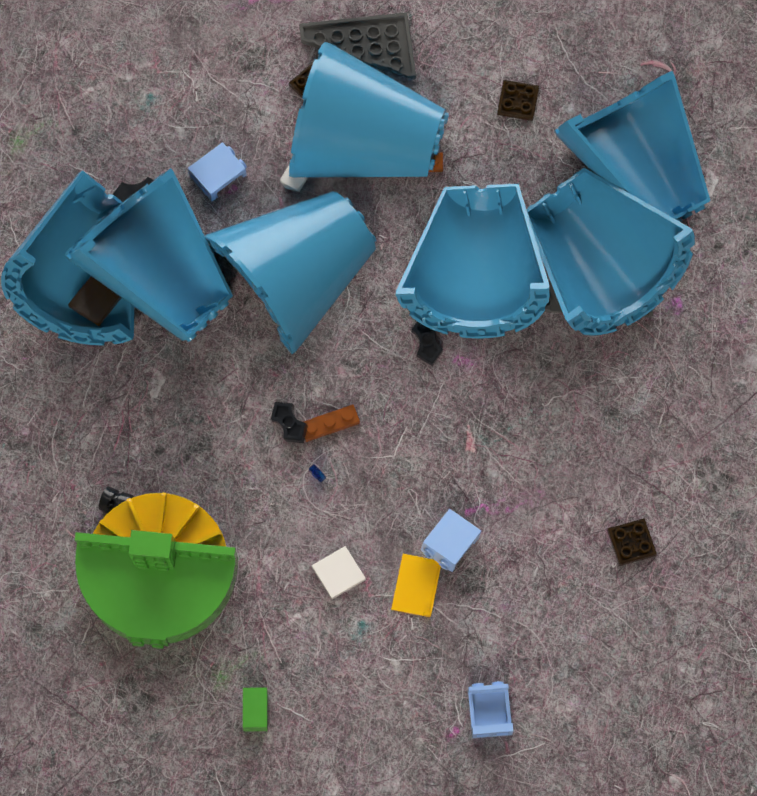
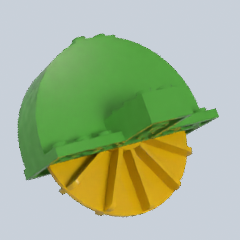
[75,492,239,649]

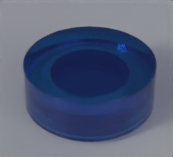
[308,464,326,483]

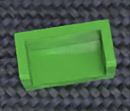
[243,687,268,731]

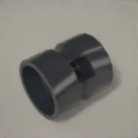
[99,486,134,513]

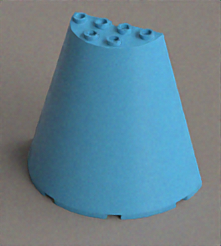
[289,42,449,178]
[554,71,711,222]
[65,168,233,342]
[526,168,695,335]
[1,170,135,346]
[396,184,550,339]
[205,191,377,354]

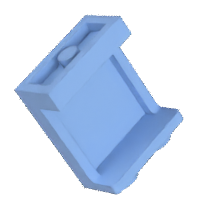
[188,142,247,201]
[421,509,481,572]
[468,681,513,738]

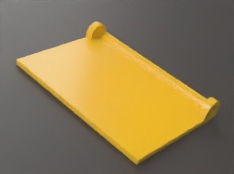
[391,554,441,617]

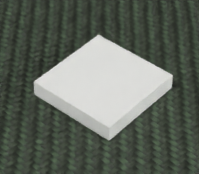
[312,546,366,599]

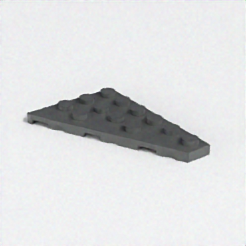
[299,12,416,79]

